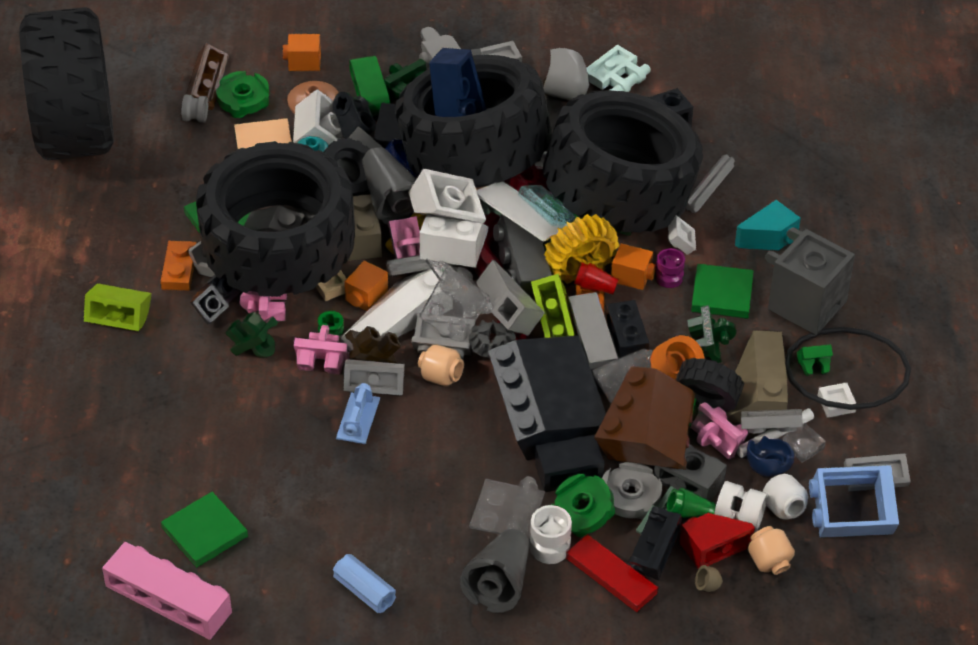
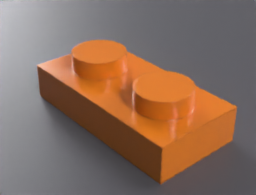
[161,241,197,291]

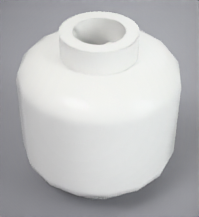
[763,474,809,520]

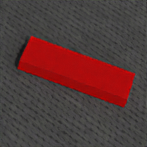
[566,534,658,613]

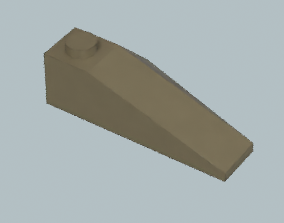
[726,330,788,423]

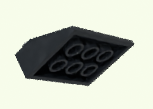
[488,336,606,460]

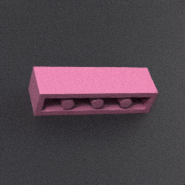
[102,542,232,640]

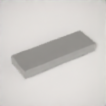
[568,292,618,369]

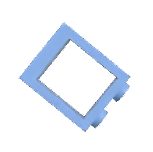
[809,465,899,538]

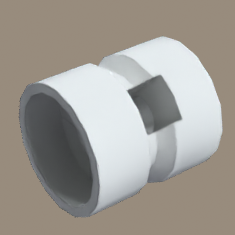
[715,481,768,532]
[530,505,572,564]

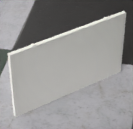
[476,181,566,242]

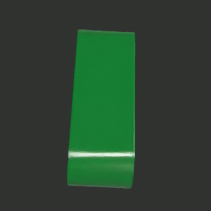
[349,56,390,117]

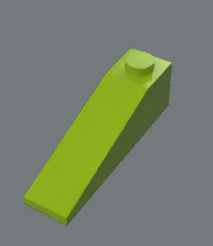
[531,273,577,338]

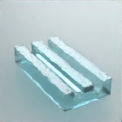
[518,185,576,226]

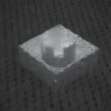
[783,423,826,463]

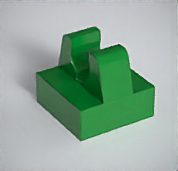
[797,344,833,376]

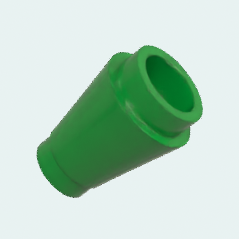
[667,488,715,519]

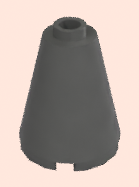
[362,147,416,225]
[460,528,530,613]

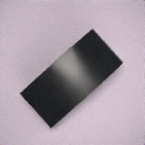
[190,275,241,324]

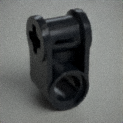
[333,92,377,139]

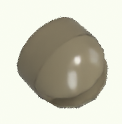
[695,565,723,592]

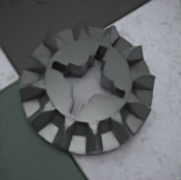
[469,319,516,358]

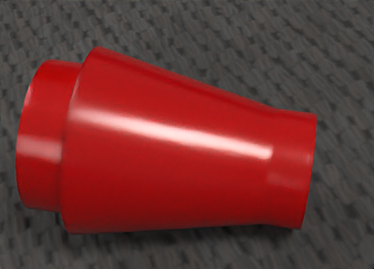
[574,263,619,295]

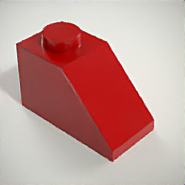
[680,513,755,569]

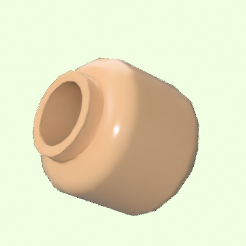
[418,344,464,386]
[748,526,795,575]

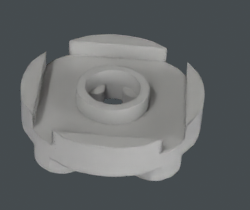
[602,462,662,519]

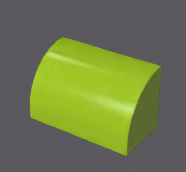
[84,283,152,331]

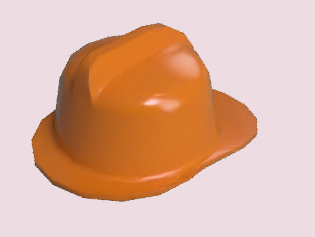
[650,335,705,380]

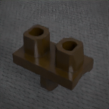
[345,326,401,363]

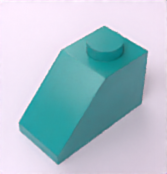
[735,200,801,250]

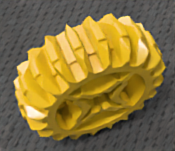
[544,214,620,284]

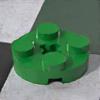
[216,71,270,118]
[552,474,616,537]

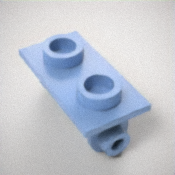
[336,383,380,444]

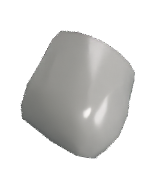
[543,48,589,100]

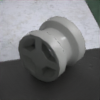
[181,95,208,123]

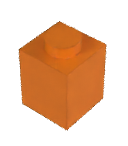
[283,34,321,71]
[611,243,656,290]
[344,261,388,311]

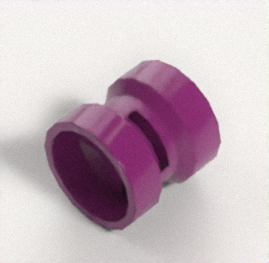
[655,248,685,288]

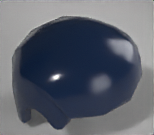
[747,436,794,477]

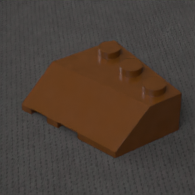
[594,366,695,470]

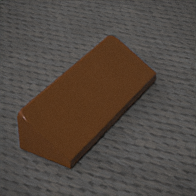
[186,43,229,110]

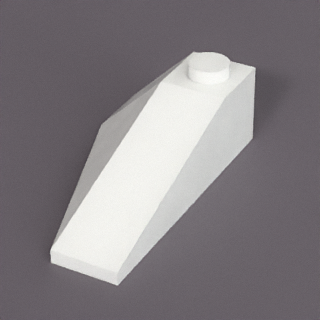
[341,268,452,351]

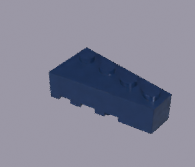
[429,48,486,117]

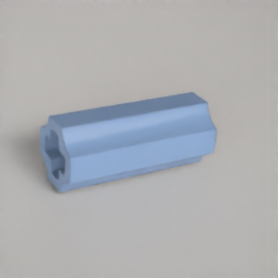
[333,554,396,613]

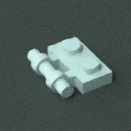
[586,45,651,92]

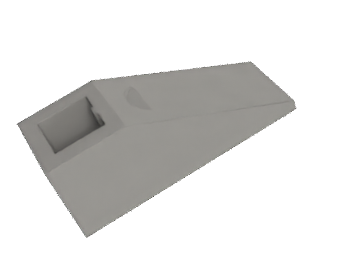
[476,260,545,335]

